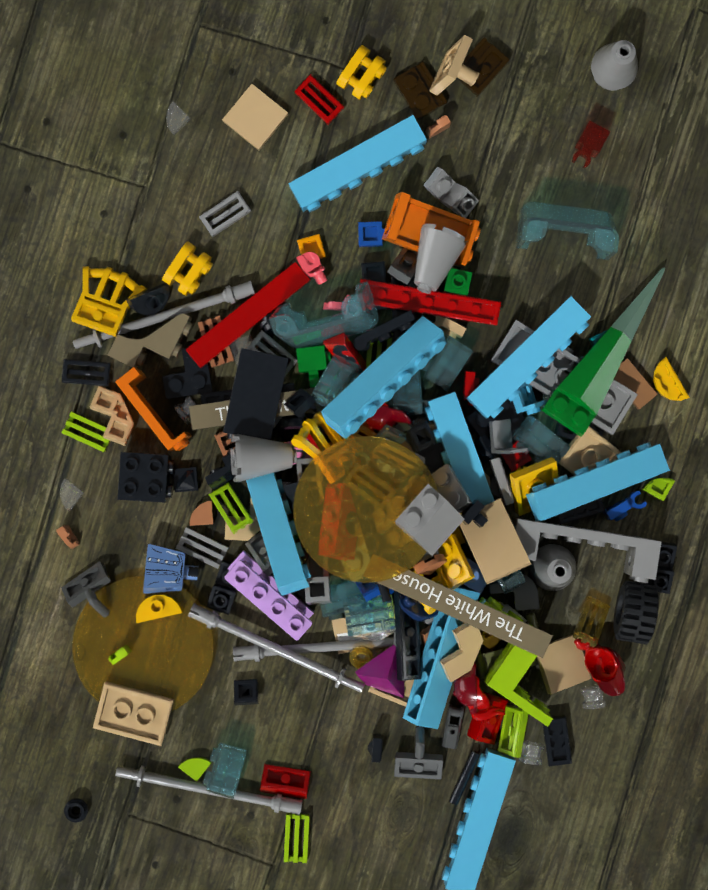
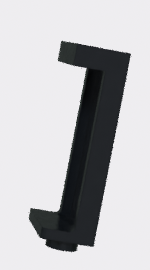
[223,348,289,440]

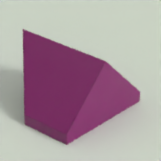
[355,645,404,698]

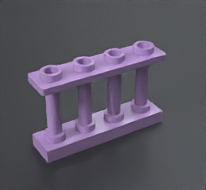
[225,550,314,641]

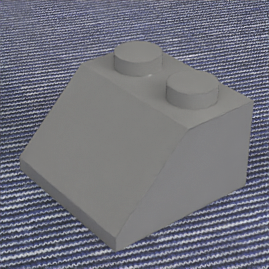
[395,484,464,556]

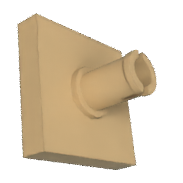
[430,35,479,96]

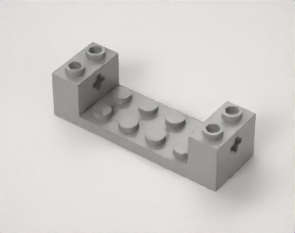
[512,517,661,583]

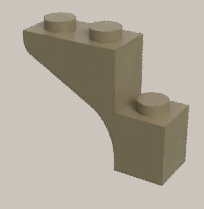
[108,314,193,368]

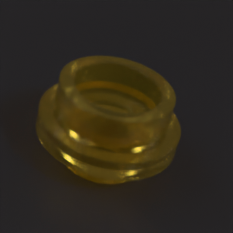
[349,646,373,669]

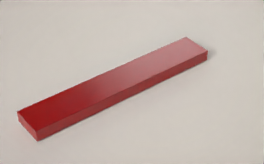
[185,262,310,369]
[357,279,501,326]

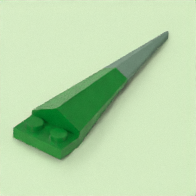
[541,268,665,437]

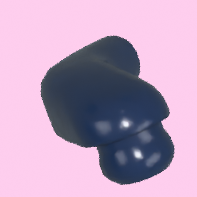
[399,595,438,621]

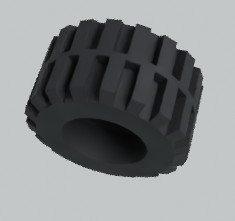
[614,581,659,644]

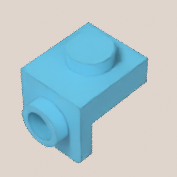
[512,382,547,415]

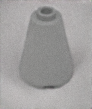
[591,40,638,91]
[414,224,467,294]
[230,434,297,482]
[529,544,576,591]

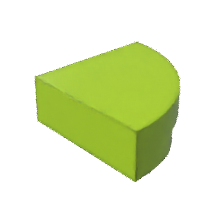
[642,478,675,501]
[108,645,132,665]
[178,757,212,782]

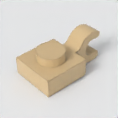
[433,315,467,340]

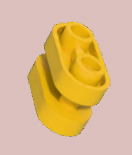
[336,45,387,100]
[162,241,213,296]

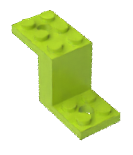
[479,596,553,727]

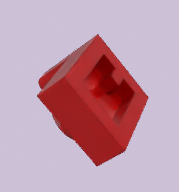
[462,371,479,406]

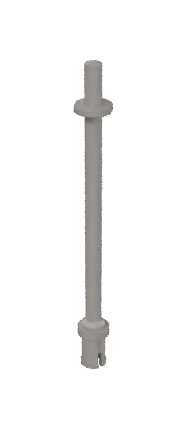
[73,280,255,349]
[188,603,365,693]
[233,631,422,662]
[115,765,303,815]

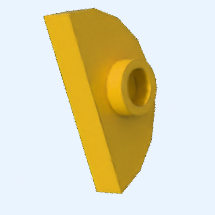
[653,357,690,401]
[136,594,183,623]

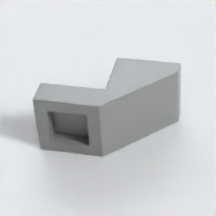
[423,167,479,218]

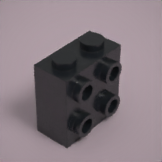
[117,452,175,503]

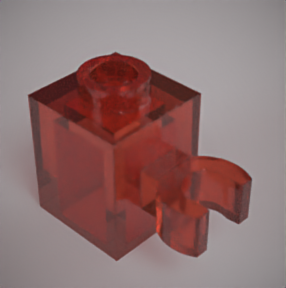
[572,120,611,169]

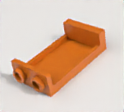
[382,192,481,267]
[115,367,192,451]

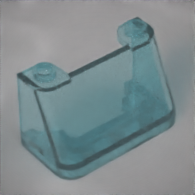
[515,202,619,260]
[269,281,379,349]

